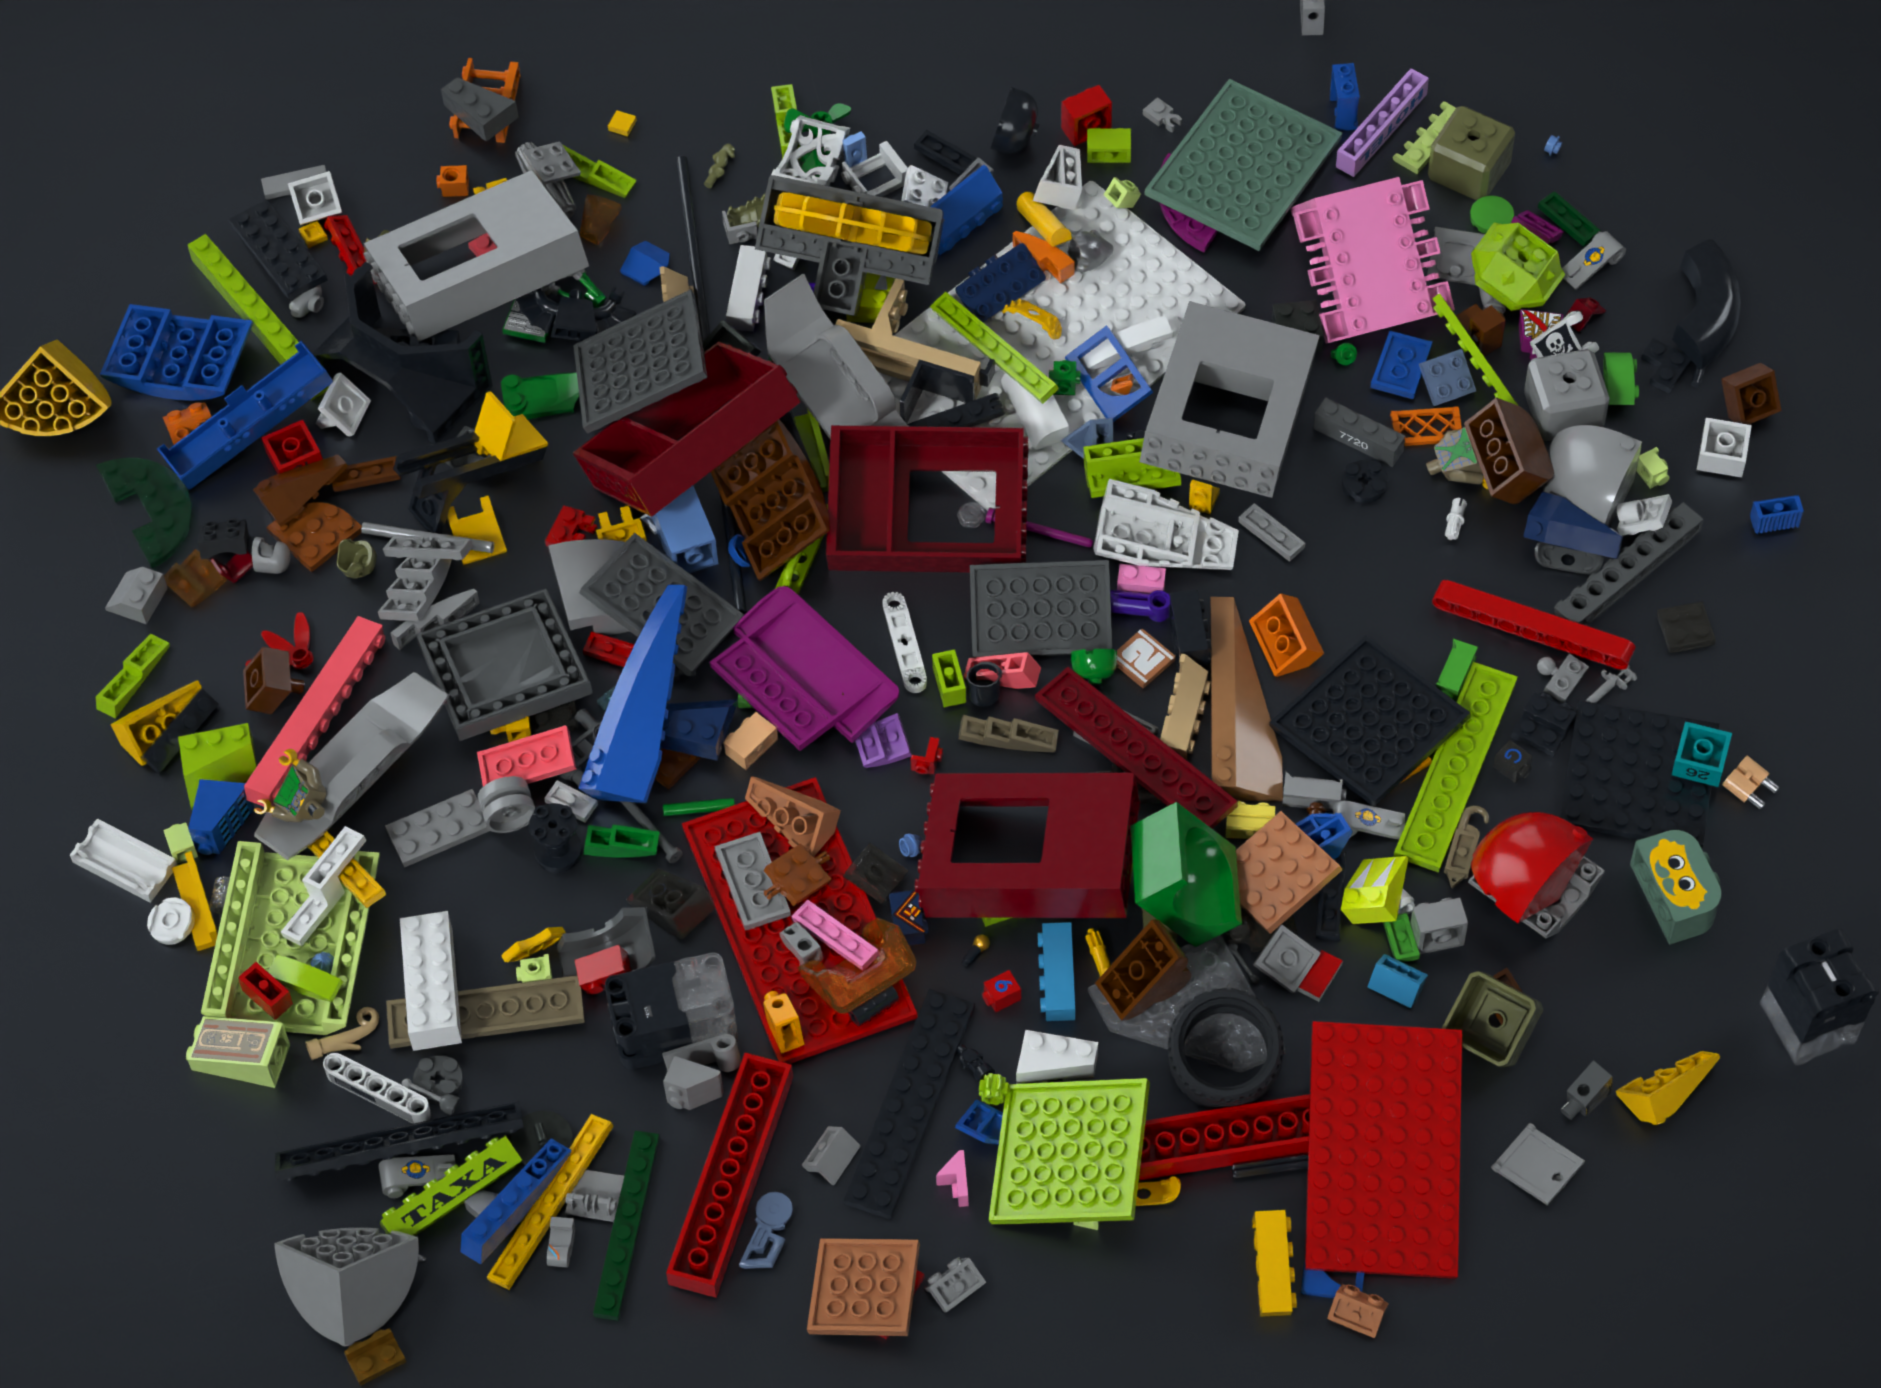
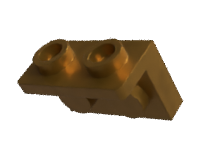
[344,1328,406,1386]

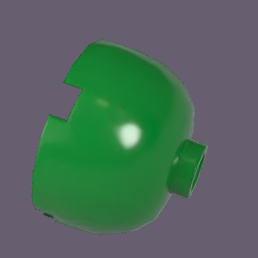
[1071,649,1117,685]

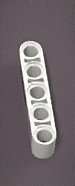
[323,1053,431,1123]

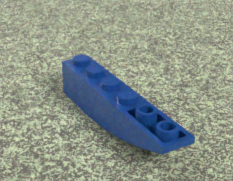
[460,1138,571,1264]

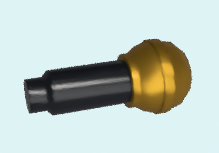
[961,934,990,967]

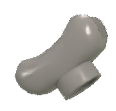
[289,285,324,318]

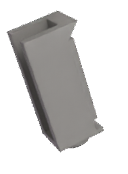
[1282,772,1346,811]

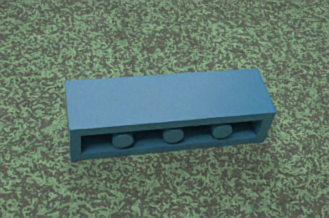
[1038,922,1075,1021]

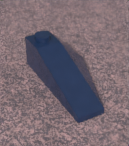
[1524,492,1623,559]

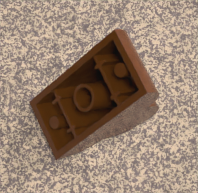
[1095,919,1192,1021]

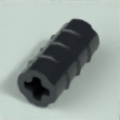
[847,982,899,1027]

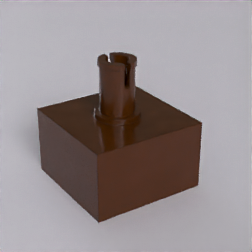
[1721,363,1782,425]
[243,647,305,714]

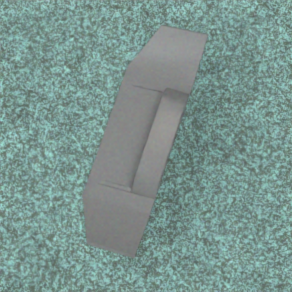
[764,274,908,440]
[254,672,450,860]

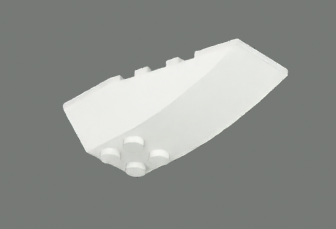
[1093,479,1239,570]

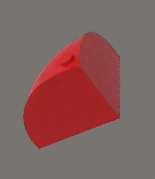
[1471,812,1593,923]

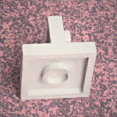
[315,373,371,436]

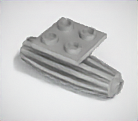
[515,141,581,219]

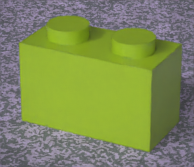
[1087,128,1131,163]
[932,649,966,707]

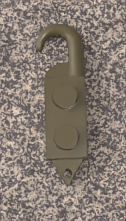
[1444,805,1489,888]

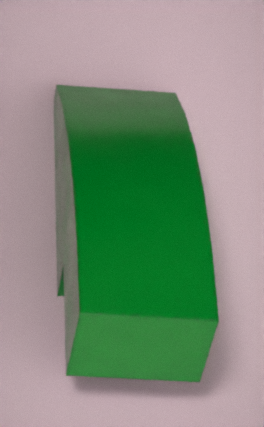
[584,824,660,858]

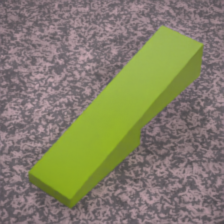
[771,84,801,159]
[563,145,636,198]
[96,633,170,719]

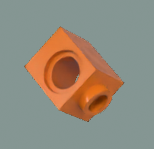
[436,165,469,197]

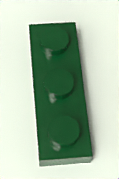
[1538,191,1601,247]

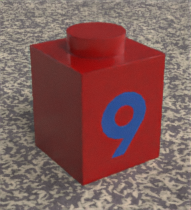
[982,970,1021,1012]

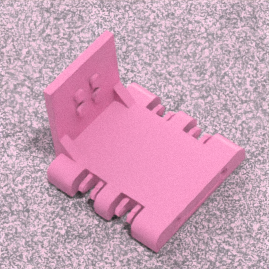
[1290,177,1455,343]

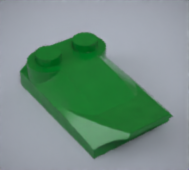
[501,372,579,419]

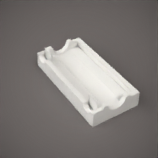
[70,819,178,903]

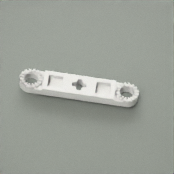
[883,592,927,693]

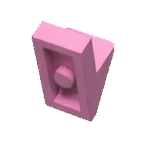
[936,1150,969,1207]

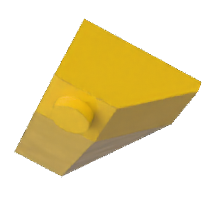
[110,680,202,766]

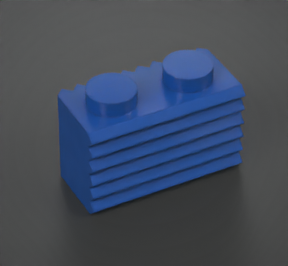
[1750,495,1804,534]

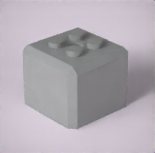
[1524,349,1610,441]

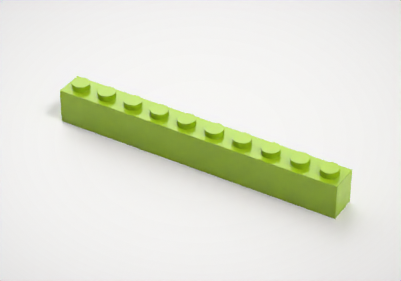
[187,234,329,401]

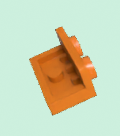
[163,402,211,445]

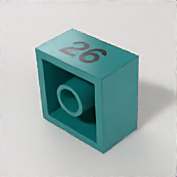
[1672,721,1732,787]

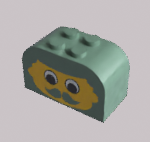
[1630,830,1721,945]

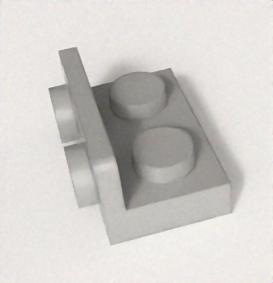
[924,1257,986,1312]

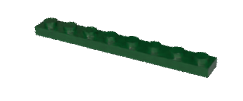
[593,1131,660,1321]

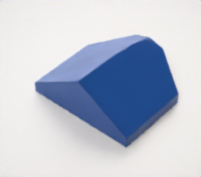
[620,241,670,286]
[955,1099,1003,1145]

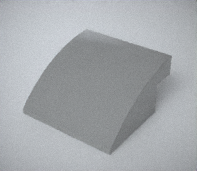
[548,539,629,636]

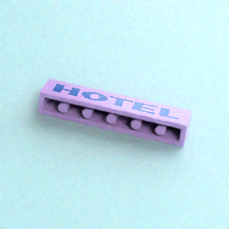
[1336,68,1429,177]

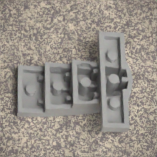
[378,534,473,621]

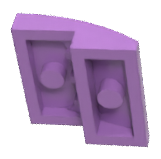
[855,713,912,768]

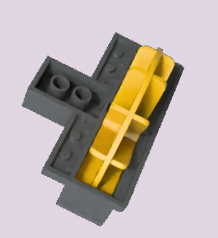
[755,175,945,316]

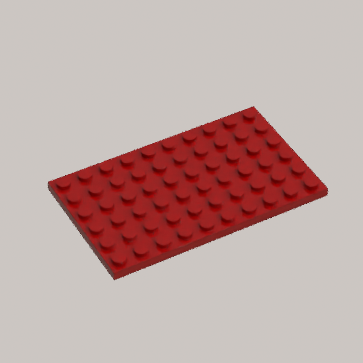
[1305,1021,1462,1279]

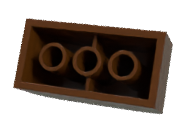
[1464,398,1554,504]

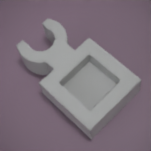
[1143,97,1182,132]

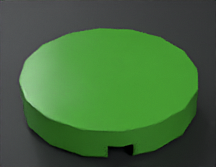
[1470,196,1514,234]

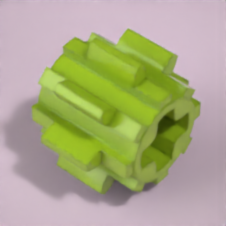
[979,1073,1009,1105]

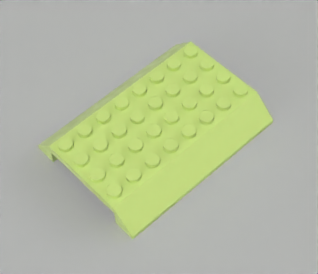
[201,841,380,1035]

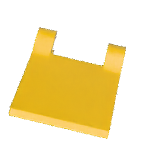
[447,496,507,565]

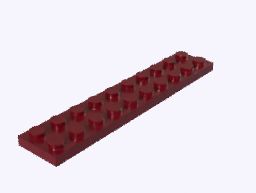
[1035,667,1238,829]

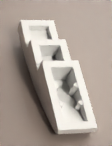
[1082,315,1173,371]

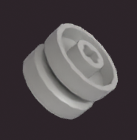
[477,776,535,833]

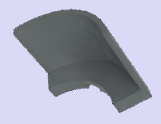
[557,907,655,995]

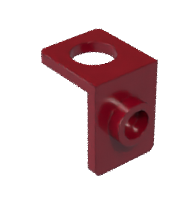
[1564,297,1606,332]
[210,550,253,583]

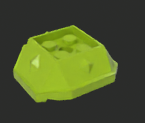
[1471,222,1565,311]

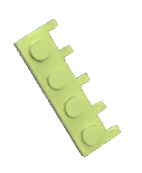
[1393,102,1456,174]

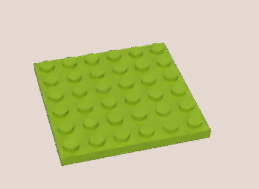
[989,1078,1150,1224]

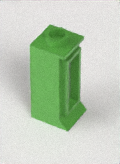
[1436,639,1478,702]

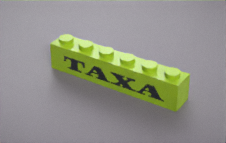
[380,1136,522,1236]

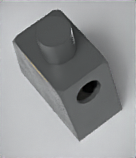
[1561,1060,1613,1120]

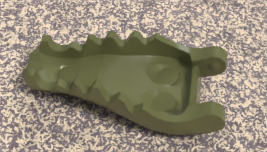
[727,193,766,228]

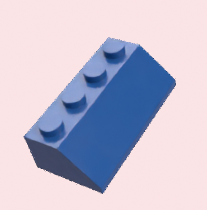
[930,165,1003,255]

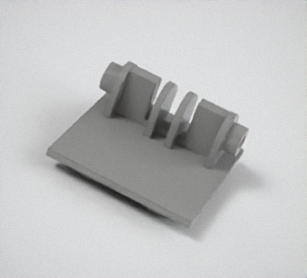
[565,1170,624,1222]

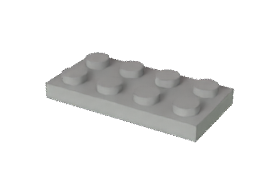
[385,789,490,868]
[715,832,791,930]

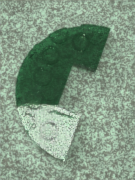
[96,458,192,569]

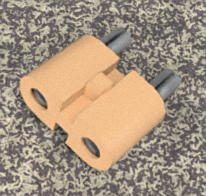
[1722,755,1779,809]

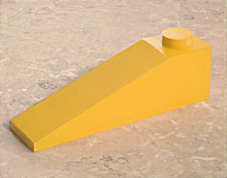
[1616,1051,1720,1125]

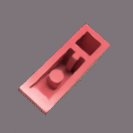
[963,652,1041,689]

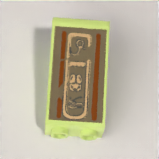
[186,1016,290,1088]

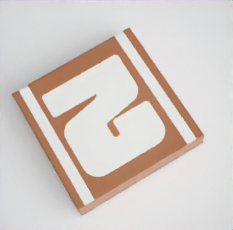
[1116,629,1176,689]

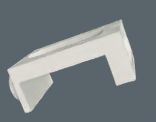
[841,141,907,197]

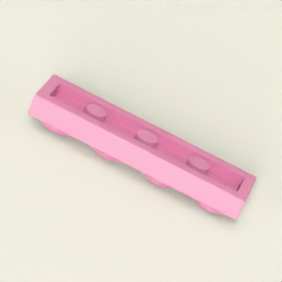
[792,900,880,971]

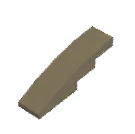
[958,715,1059,752]

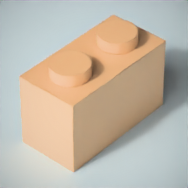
[724,712,778,770]

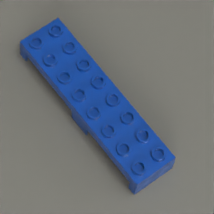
[157,340,333,490]

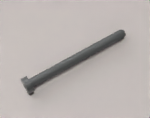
[620,801,683,864]

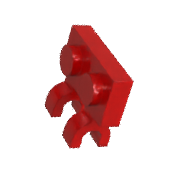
[545,505,597,547]

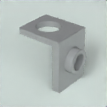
[722,211,757,244]

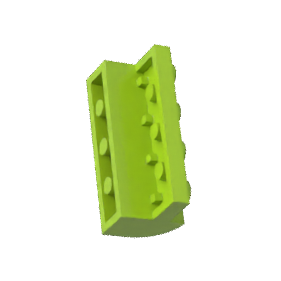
[1083,438,1181,498]

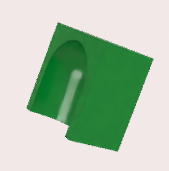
[1130,802,1242,947]

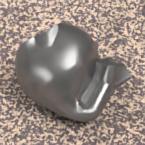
[1067,230,1113,272]

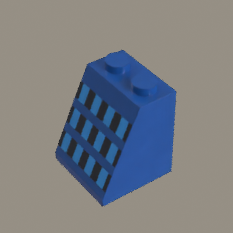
[188,779,254,855]

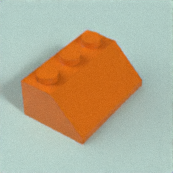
[1249,593,1324,677]

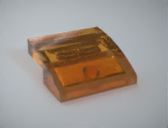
[164,548,227,607]

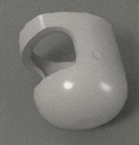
[252,537,290,574]

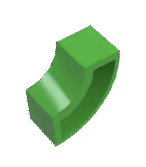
[1603,352,1639,405]

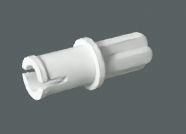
[1445,498,1467,540]

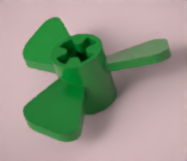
[784,103,851,155]

